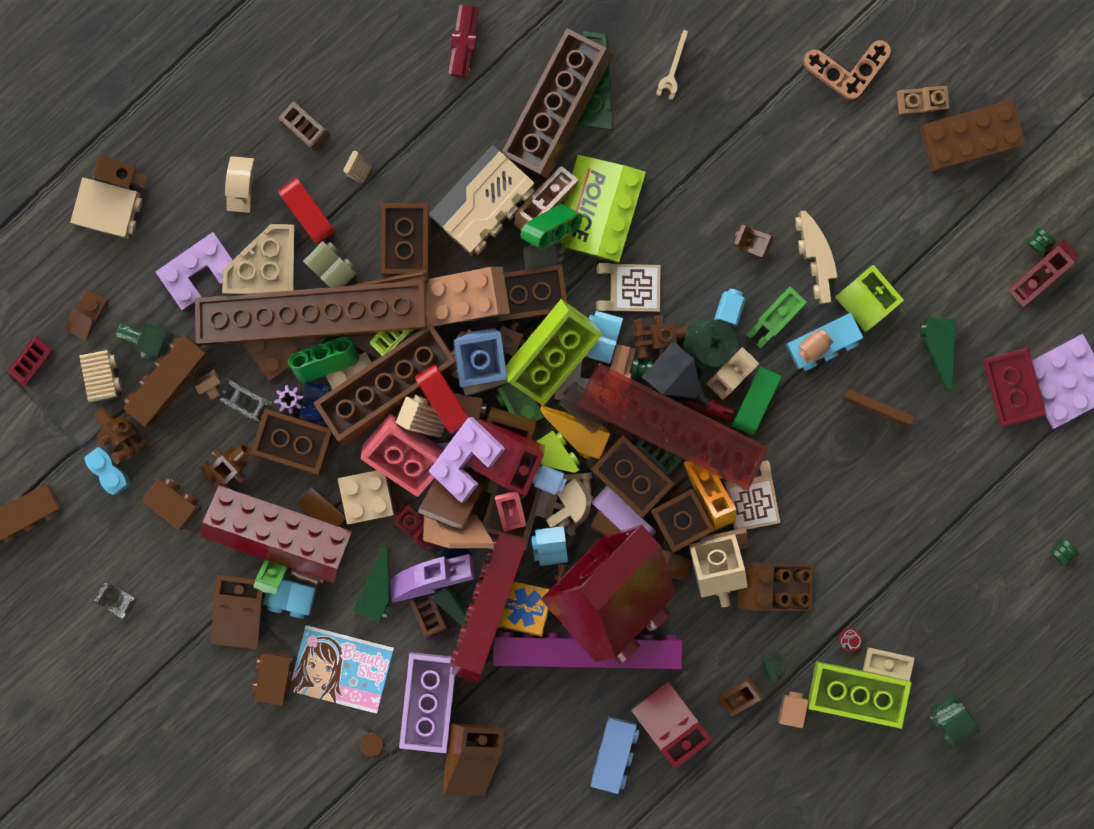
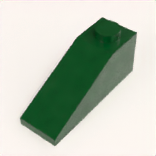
[919,318,956,390]
[353,546,391,622]

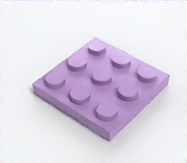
[1033,334,1094,429]

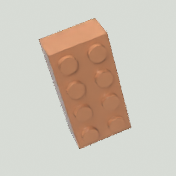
[415,267,510,330]

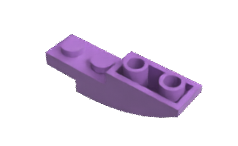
[390,554,475,602]

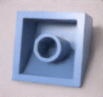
[454,328,507,387]

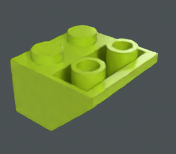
[835,265,904,332]
[536,431,580,473]

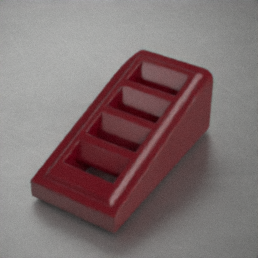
[7,336,55,387]

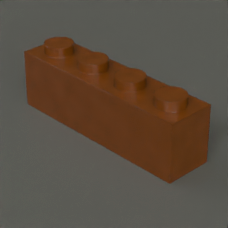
[0,484,63,544]

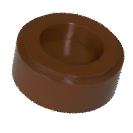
[359,733,383,757]

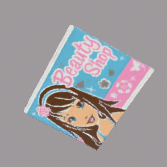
[289,625,394,714]

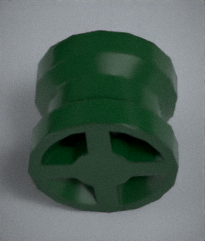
[1026,228,1056,257]
[630,357,653,382]
[1050,538,1080,568]

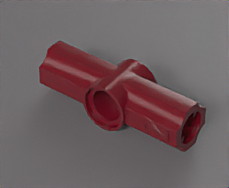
[448,5,479,78]

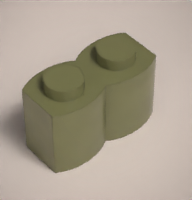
[303,241,357,288]

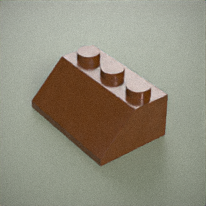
[482,482,542,542]

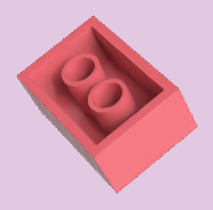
[361,413,445,497]

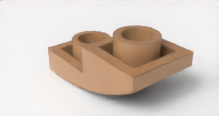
[897,86,949,115]

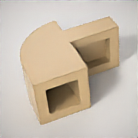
[225,156,254,213]
[706,347,759,399]
[546,479,591,528]

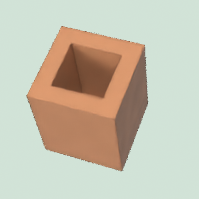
[778,691,808,728]

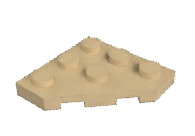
[222,224,294,294]

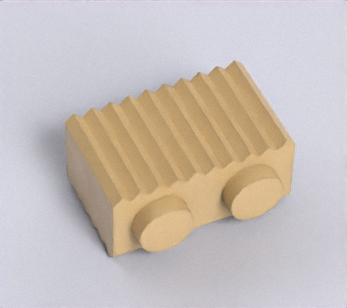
[80,350,122,402]
[396,395,446,438]

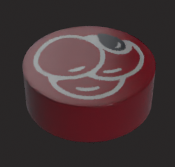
[838,628,862,652]

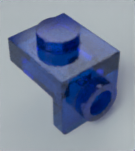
[300,382,329,422]

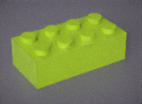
[505,299,603,406]
[807,661,911,729]

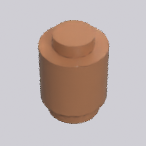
[798,329,833,363]

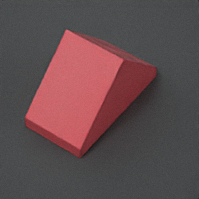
[495,491,526,532]

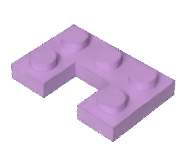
[156,232,233,310]
[429,417,505,503]

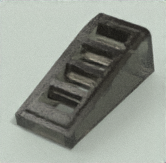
[217,379,271,422]

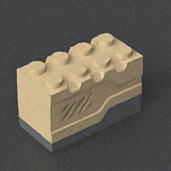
[429,145,535,256]

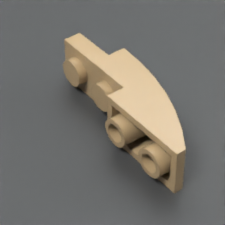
[795,211,837,304]

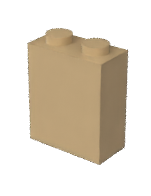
[70,177,142,239]

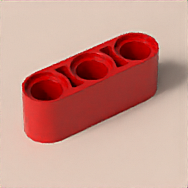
[277,177,336,245]
[415,365,469,434]

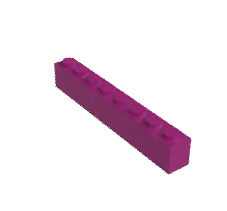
[493,632,682,669]

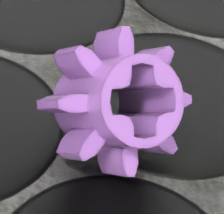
[274,385,304,414]

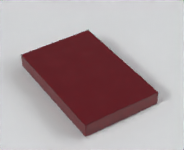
[983,347,1048,427]

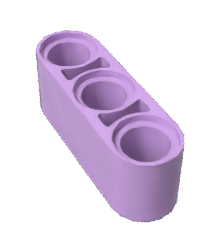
[591,486,656,536]

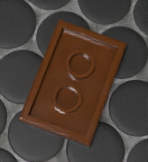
[841,389,914,426]

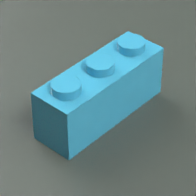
[785,313,863,371]

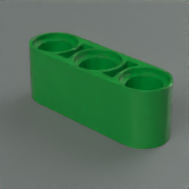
[520,204,582,250]
[288,336,359,383]
[731,366,781,436]

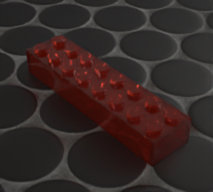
[576,364,769,490]

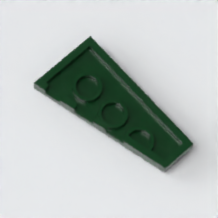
[577,31,614,131]

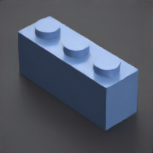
[590,716,639,794]

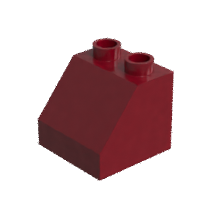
[541,525,676,663]

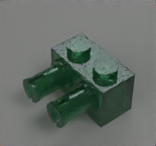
[116,323,173,362]

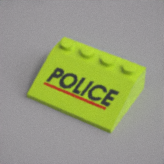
[552,155,646,264]

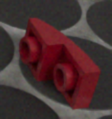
[391,503,436,553]

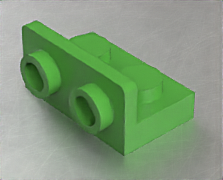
[496,383,544,421]

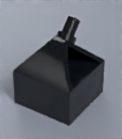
[642,342,710,408]

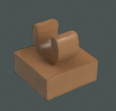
[194,369,220,400]

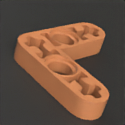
[803,40,891,100]

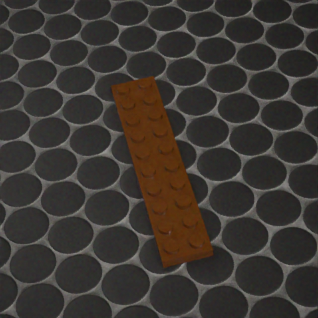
[195,280,427,345]

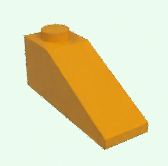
[540,405,610,459]
[684,453,736,531]

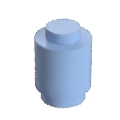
[532,465,567,495]

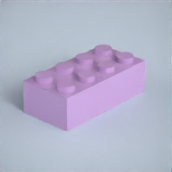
[399,652,455,753]

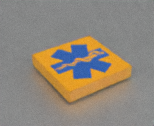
[498,582,550,636]

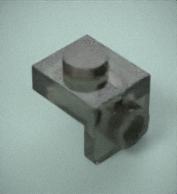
[94,582,137,619]

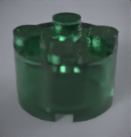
[683,319,739,367]
[929,692,981,747]

